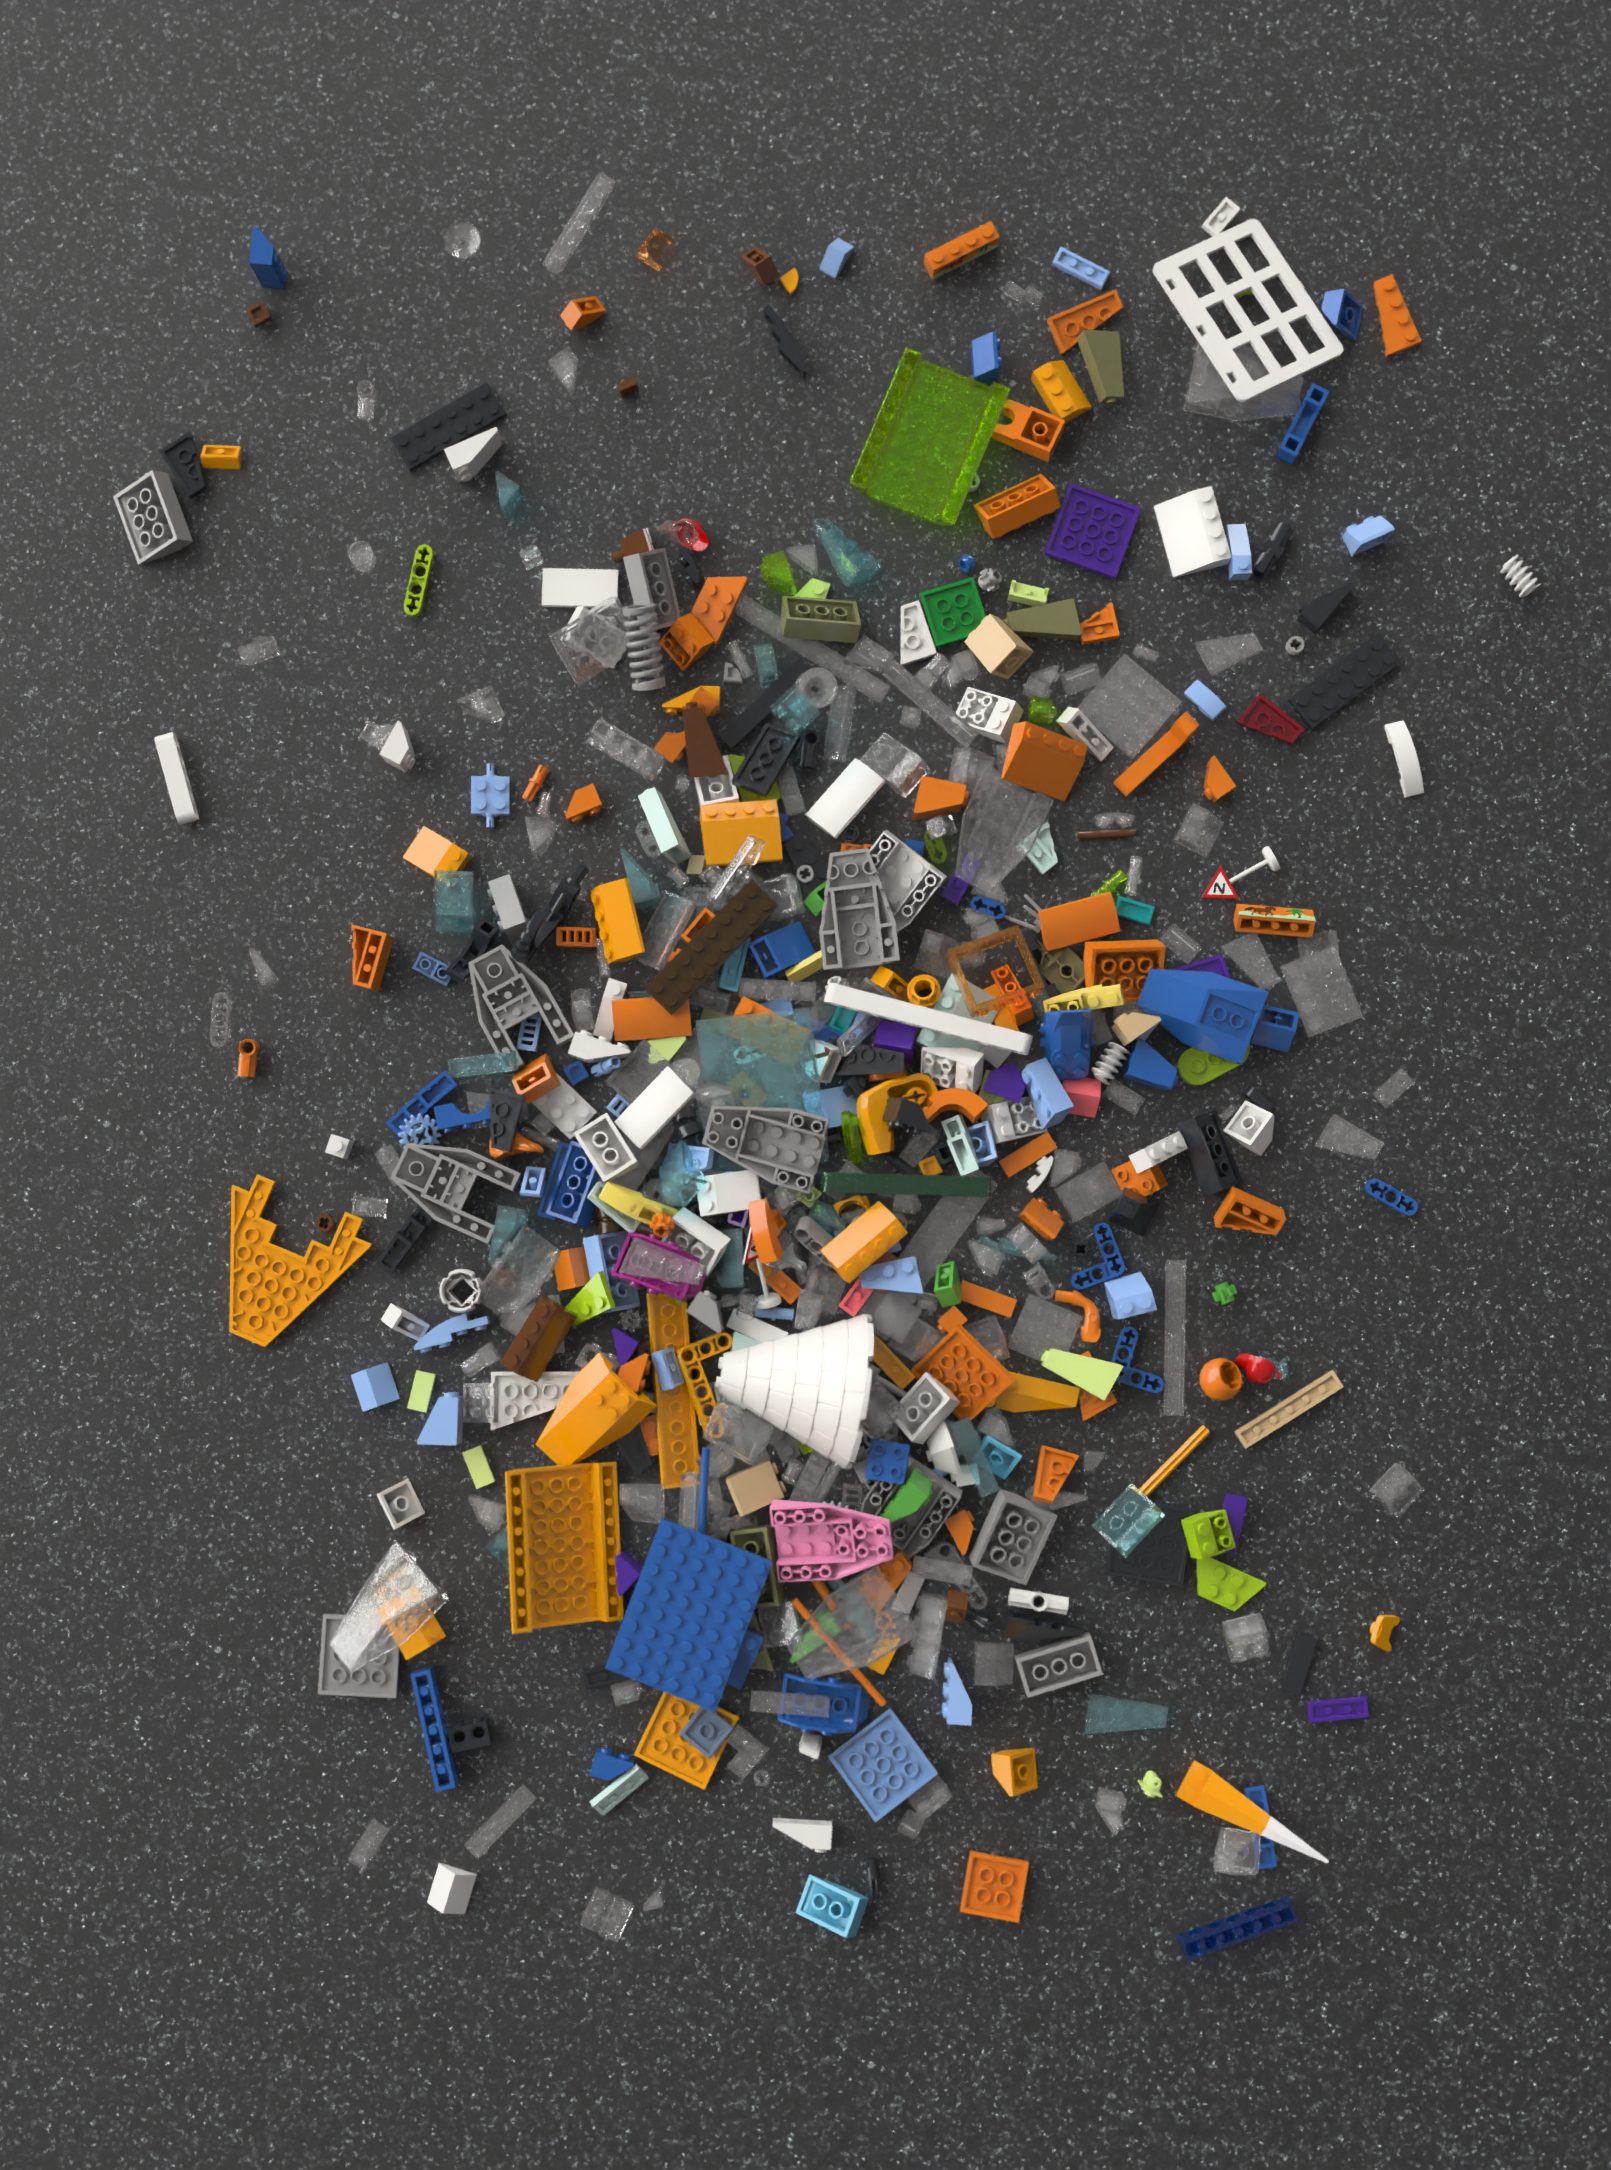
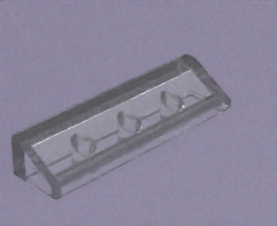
[823,686,856,763]

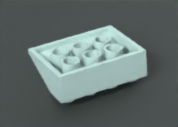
[916,973,1003,1051]

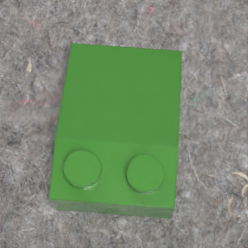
[879,1469,933,1523]

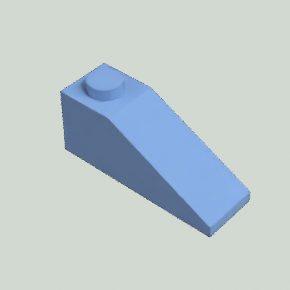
[1226,524,1252,581]

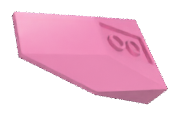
[769,1499,894,1582]

